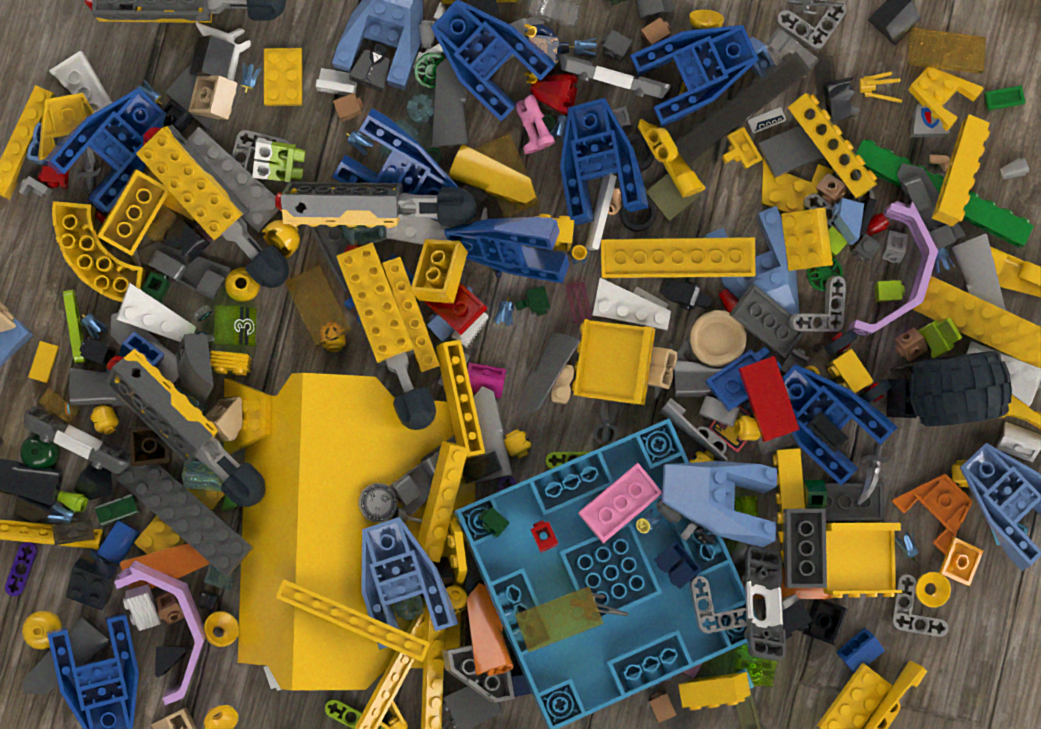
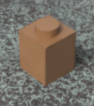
[640,18,671,47]
[333,93,364,122]
[648,691,676,723]

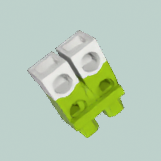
[252,138,306,182]

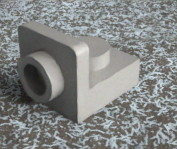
[19,176,53,197]
[882,230,908,263]

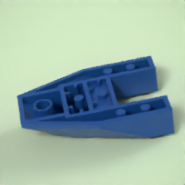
[431,0,556,121]
[630,25,759,127]
[44,88,167,213]
[560,98,649,226]
[332,108,459,220]
[444,217,569,283]
[782,364,898,486]
[47,613,139,729]

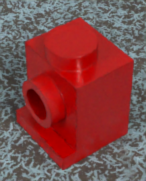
[38,166,69,190]
[530,520,558,553]

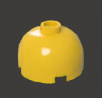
[262,220,300,258]
[22,611,62,650]

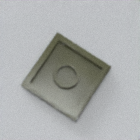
[646,173,699,222]

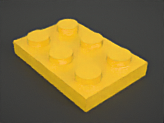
[264,48,303,106]

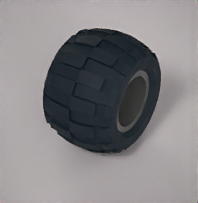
[909,351,1012,427]

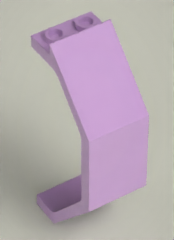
[848,201,938,337]
[114,561,206,705]

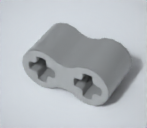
[699,396,740,427]

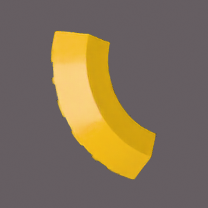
[52,201,146,302]

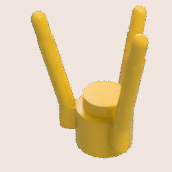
[859,72,902,103]
[380,700,408,729]

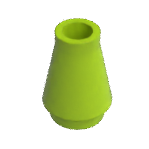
[57,491,88,513]

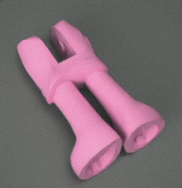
[516,95,555,154]

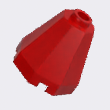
[530,73,578,115]

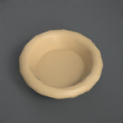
[690,310,747,367]

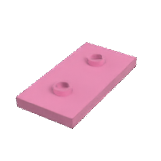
[578,463,662,544]

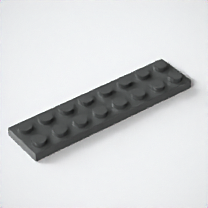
[116,464,253,577]

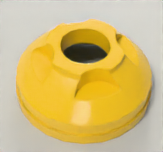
[689,9,724,30]
[225,267,260,302]
[915,572,951,607]
[203,611,239,647]
[203,705,239,729]

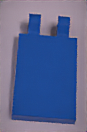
[705,346,782,412]

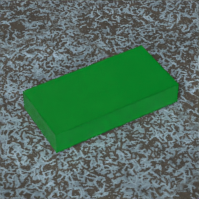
[984,85,1026,111]

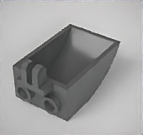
[176,333,215,404]

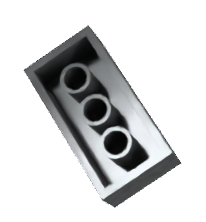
[783,509,827,588]

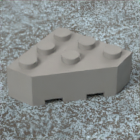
[442,645,515,702]

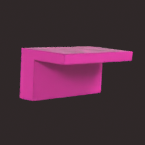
[467,362,506,399]

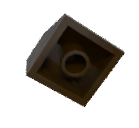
[129,426,173,467]

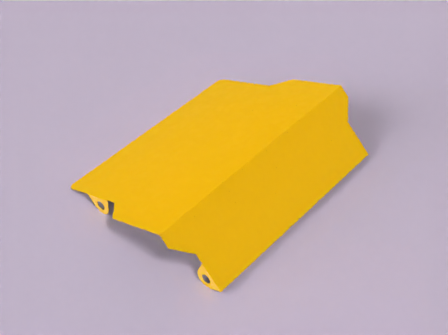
[237,373,476,690]

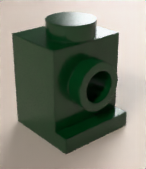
[141,272,171,303]
[478,507,510,539]

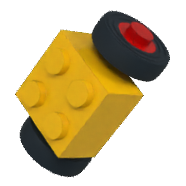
[824,329,891,403]

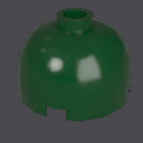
[20,434,60,469]

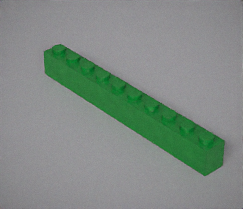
[854,139,1034,248]

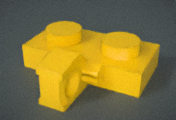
[721,127,763,170]

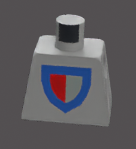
[910,104,950,138]

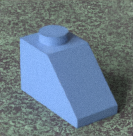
[750,36,778,83]
[832,198,864,245]

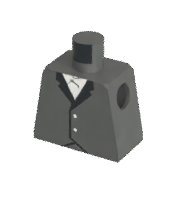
[349,44,390,93]

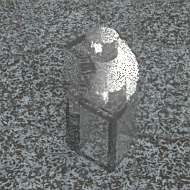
[526,0,582,27]
[765,28,819,78]

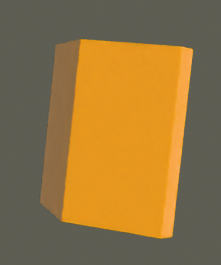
[939,537,983,586]

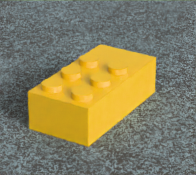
[97,169,169,256]

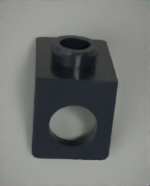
[693,526,717,545]

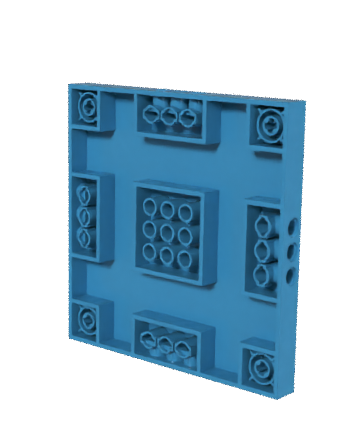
[454,418,758,729]

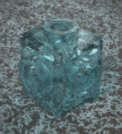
[406,94,434,123]
[393,594,424,620]

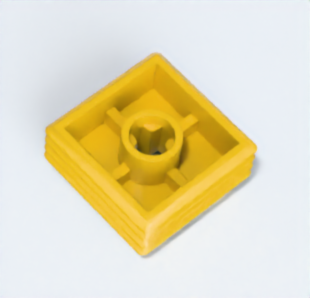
[210,351,253,376]

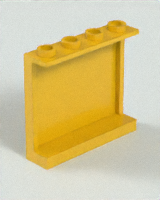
[572,319,656,405]
[823,523,902,598]

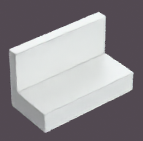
[316,68,357,96]
[997,421,1041,462]

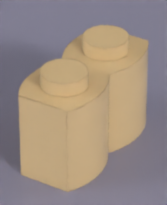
[648,347,677,389]
[551,365,574,405]

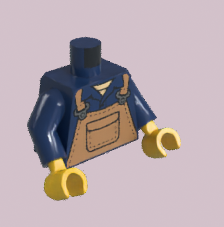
[523,24,569,84]

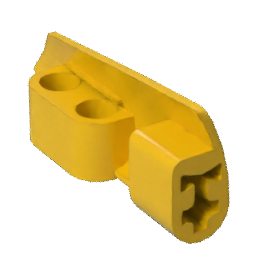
[638,119,705,198]
[449,144,536,204]
[990,246,1041,297]
[862,660,927,729]

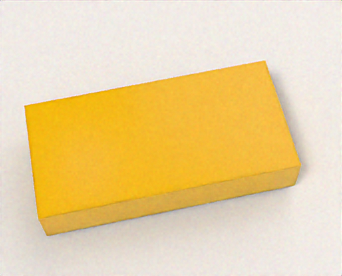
[28,341,59,383]

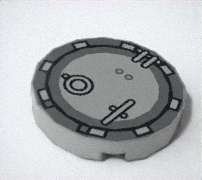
[358,483,397,522]

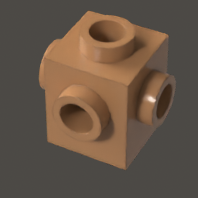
[816,173,849,205]
[894,327,928,362]
[155,592,185,625]

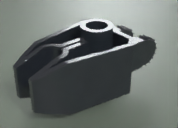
[659,280,713,311]

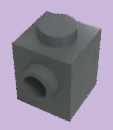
[601,30,632,61]
[851,233,881,263]

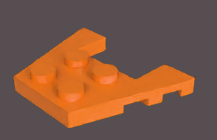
[891,474,973,555]

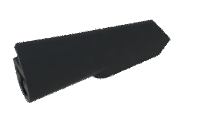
[0,459,63,506]

